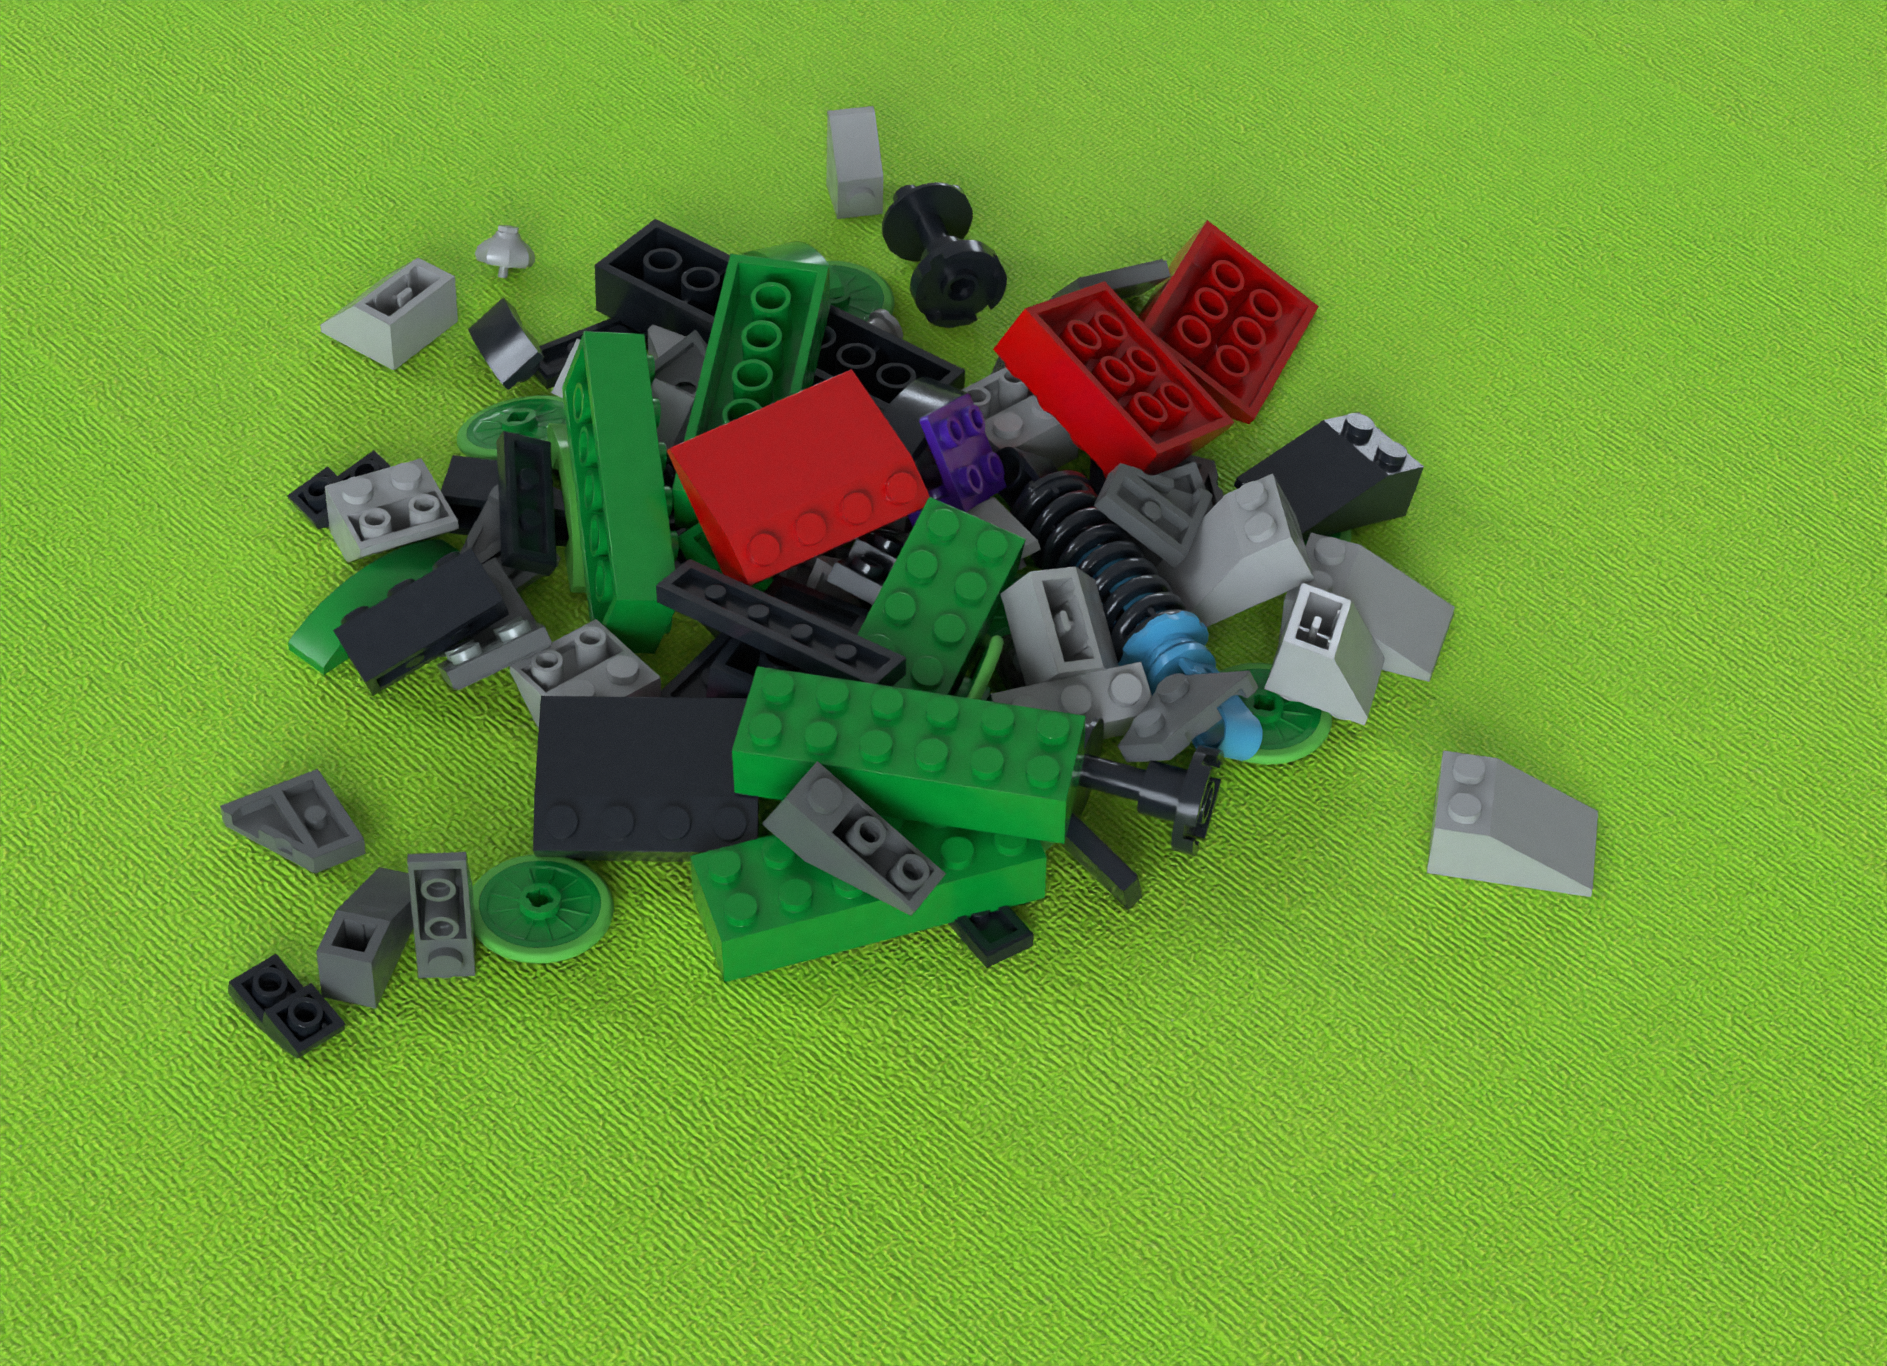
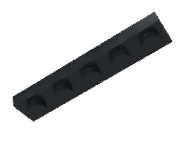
[656,559,906,686]

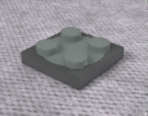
[437,616,552,690]

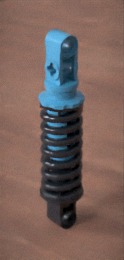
[996,447,1263,761]

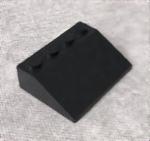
[533,696,759,862]

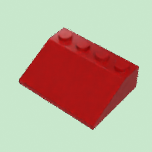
[1138,220,1319,424]
[993,281,1235,478]
[667,369,930,586]

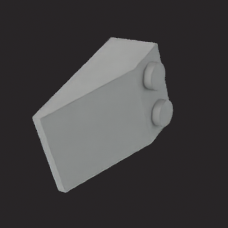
[1156,473,1315,627]
[1279,533,1455,682]
[1427,750,1598,897]

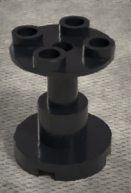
[882,182,1007,328]
[1072,717,1224,856]

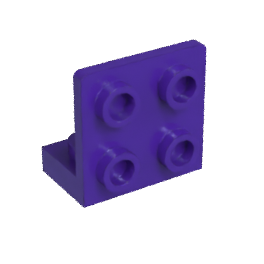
[908,393,1007,527]

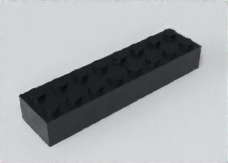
[595,219,965,413]

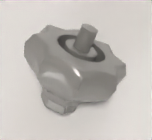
[475,225,535,278]

